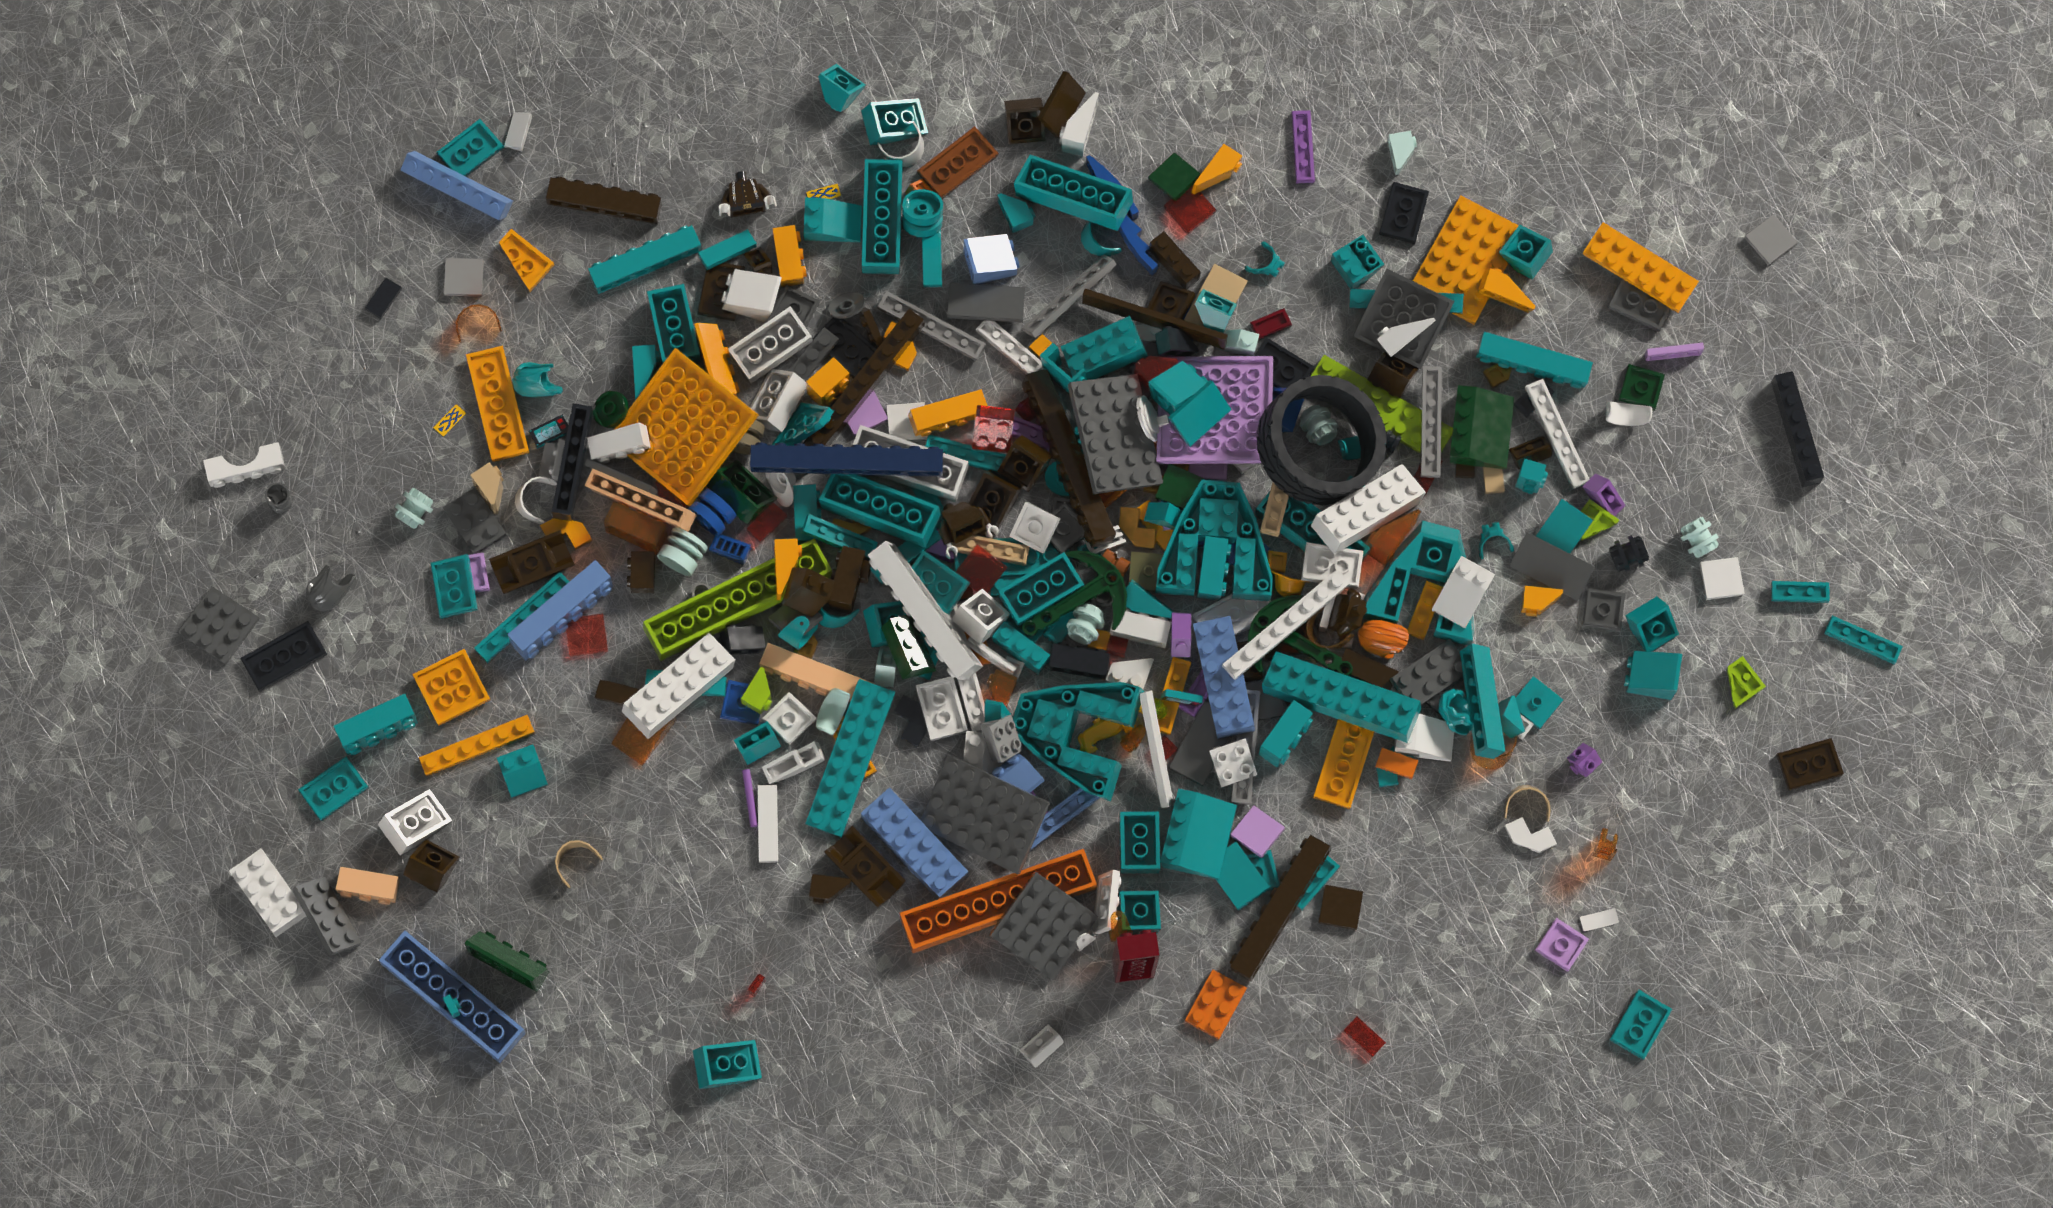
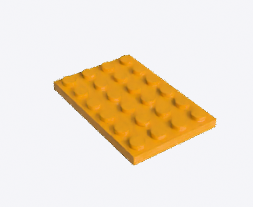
[1413,195,1519,325]

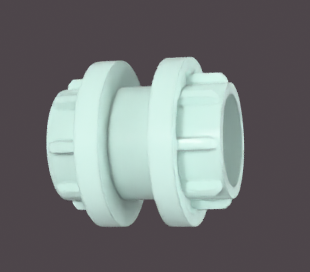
[1300,405,1338,446]
[395,488,433,529]
[1680,517,1719,558]
[1066,603,1105,645]

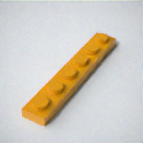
[419,715,535,777]

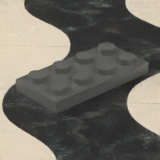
[1389,639,1463,704]
[292,877,362,956]

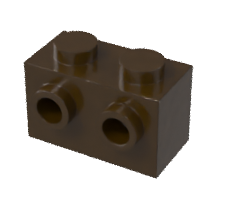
[627,551,655,594]

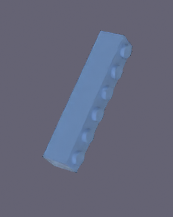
[400,151,513,220]

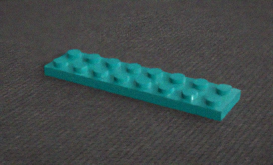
[805,679,896,838]

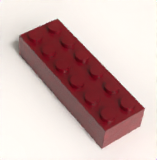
[1112,930,1160,983]

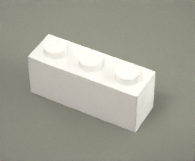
[587,422,651,464]
[1110,609,1171,648]

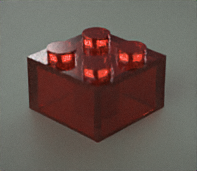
[972,405,1015,453]

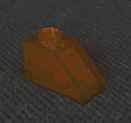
[987,669,1018,708]

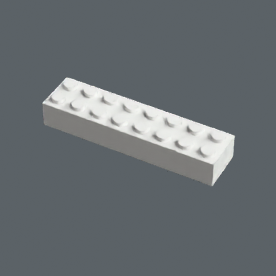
[868,541,983,680]

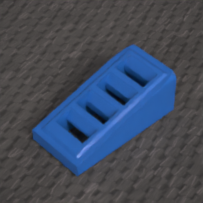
[709,535,752,565]

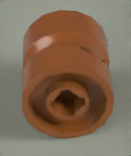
[1102,549,1131,581]

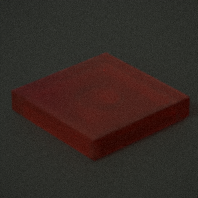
[1163,184,1216,235]
[955,544,1008,593]
[566,613,608,657]

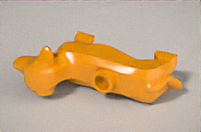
[1078,718,1136,754]

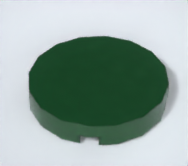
[593,391,628,428]

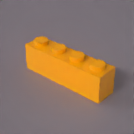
[908,389,989,437]

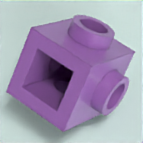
[1567,743,1602,777]

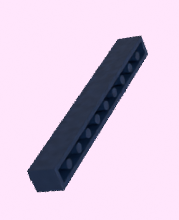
[750,442,943,477]

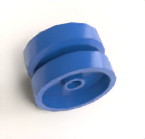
[687,489,737,537]

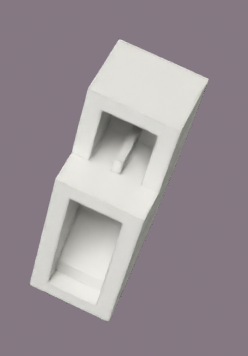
[762,741,827,785]

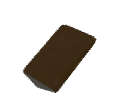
[1509,435,1552,470]

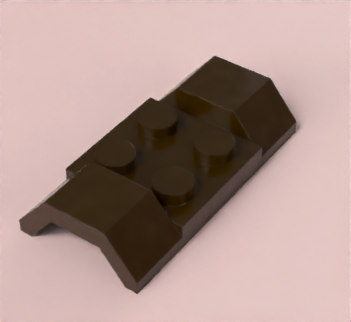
[489,530,575,594]
[824,825,906,908]

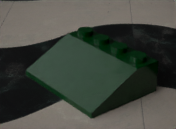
[1450,385,1514,469]
[464,931,549,992]

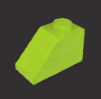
[741,667,772,714]

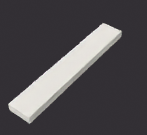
[1525,379,1589,490]
[1139,690,1174,808]

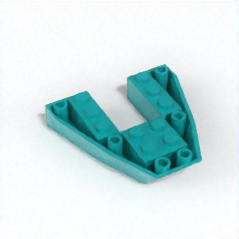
[1155,480,1273,602]
[1363,521,1475,646]
[1013,682,1145,802]

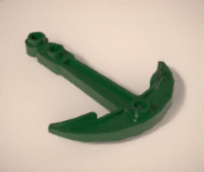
[1022,551,1127,636]
[1248,595,1353,677]

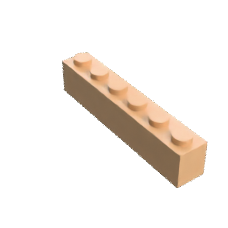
[584,468,696,532]
[759,643,876,703]

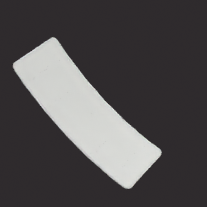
[1580,908,1619,931]

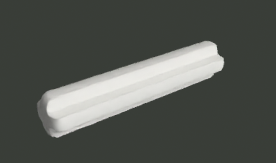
[966,637,1017,676]

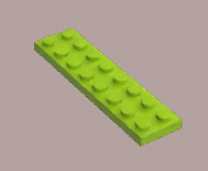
[1311,355,1453,454]

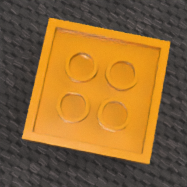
[412,649,490,726]

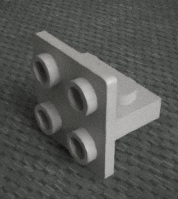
[538,439,565,482]
[980,715,1022,763]

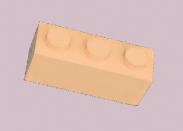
[336,867,400,905]

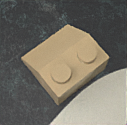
[471,462,504,515]

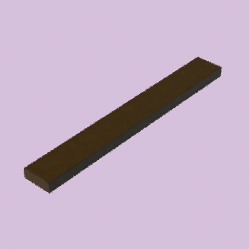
[1082,289,1228,350]

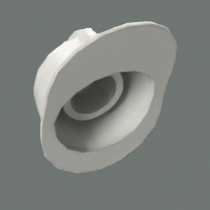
[765,472,796,507]

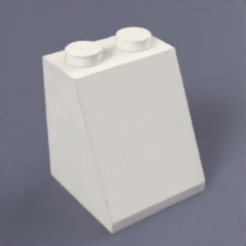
[721,269,782,322]

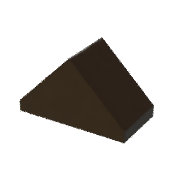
[744,247,773,275]

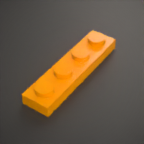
[1157,657,1191,735]

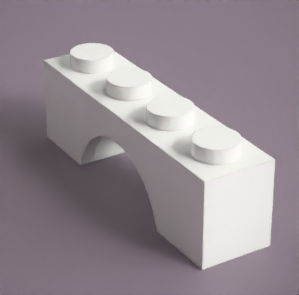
[203,442,286,488]

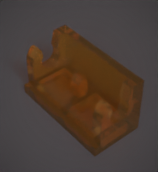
[1592,828,1618,861]

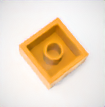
[806,357,850,407]

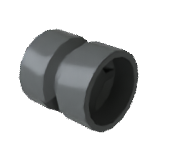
[265,483,293,514]

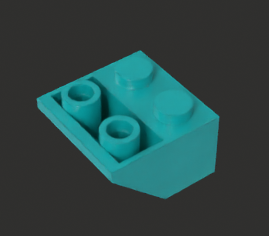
[1331,234,1384,289]

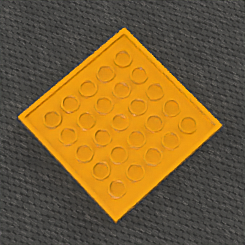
[614,348,759,506]

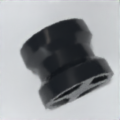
[1385,430,1402,453]

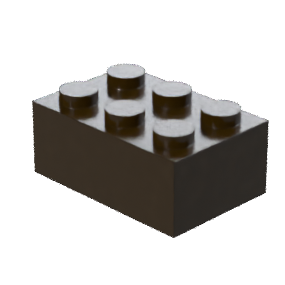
[827,546,866,614]

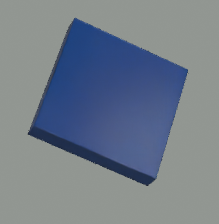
[720,680,761,725]

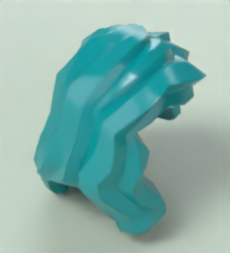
[1438,689,1473,735]

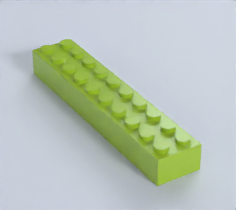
[643,539,832,661]

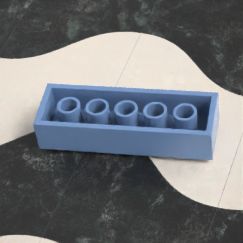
[507,560,613,661]
[1193,616,1255,739]
[861,787,968,900]

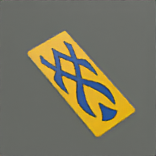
[806,184,841,199]
[433,404,466,436]

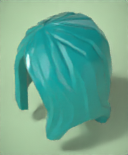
[512,362,563,398]

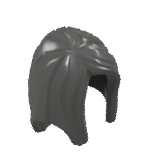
[306,565,356,612]

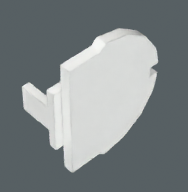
[1136,395,1169,442]

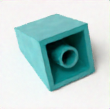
[1148,361,1208,415]
[1624,651,1682,700]

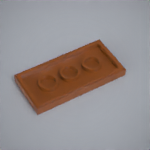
[917,126,999,199]

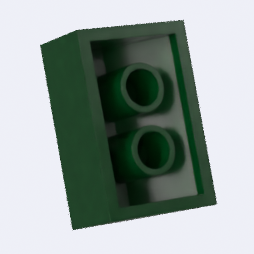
[706,460,777,524]
[881,615,936,680]

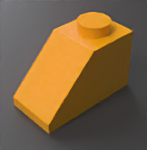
[1521,586,1563,616]

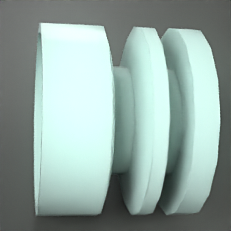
[657,527,708,577]

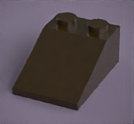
[968,470,1022,539]

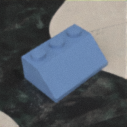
[991,753,1045,793]

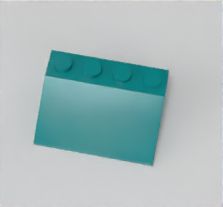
[1160,788,1237,879]

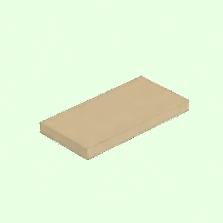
[1184,264,1248,327]

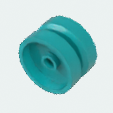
[902,189,943,237]

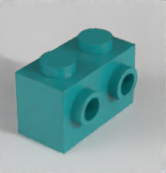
[1515,459,1548,494]
[734,721,781,765]

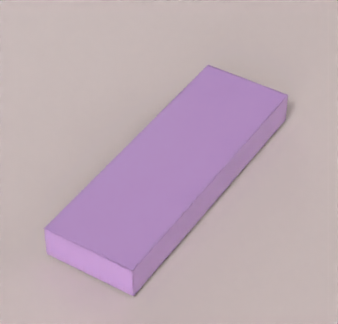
[1645,343,1704,361]

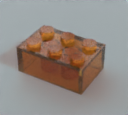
[603,502,668,555]

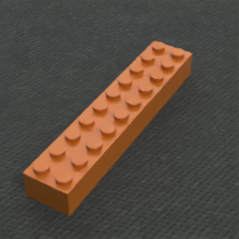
[900,849,1097,953]

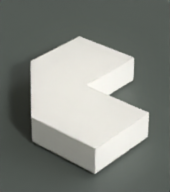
[1504,817,1557,853]

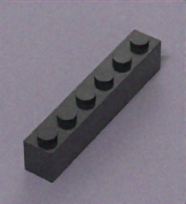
[1771,371,1824,488]
[551,403,593,521]

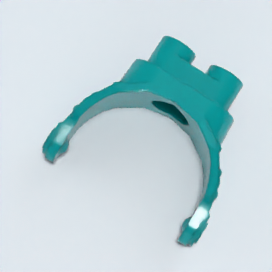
[1245,241,1285,278]
[1479,522,1514,559]

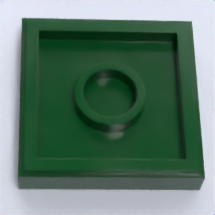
[1148,152,1201,201]
[1619,364,1665,411]
[1155,464,1204,510]

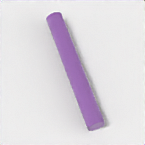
[742,769,758,827]

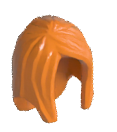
[1357,620,1409,659]

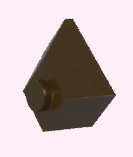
[809,874,851,905]

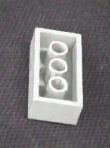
[728,306,813,384]
[229,848,306,937]

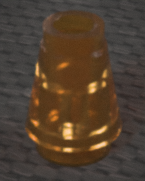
[1120,724,1146,753]

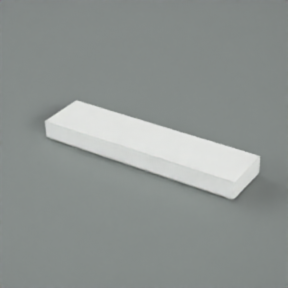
[976,320,1043,374]
[758,785,778,863]

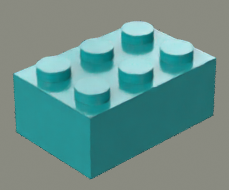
[1197,536,1231,601]
[1258,700,1313,768]
[1119,811,1160,874]

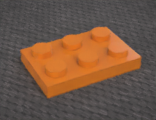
[1185,969,1247,1040]

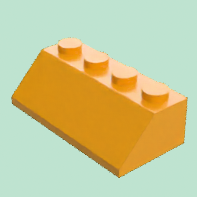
[694,323,740,397]

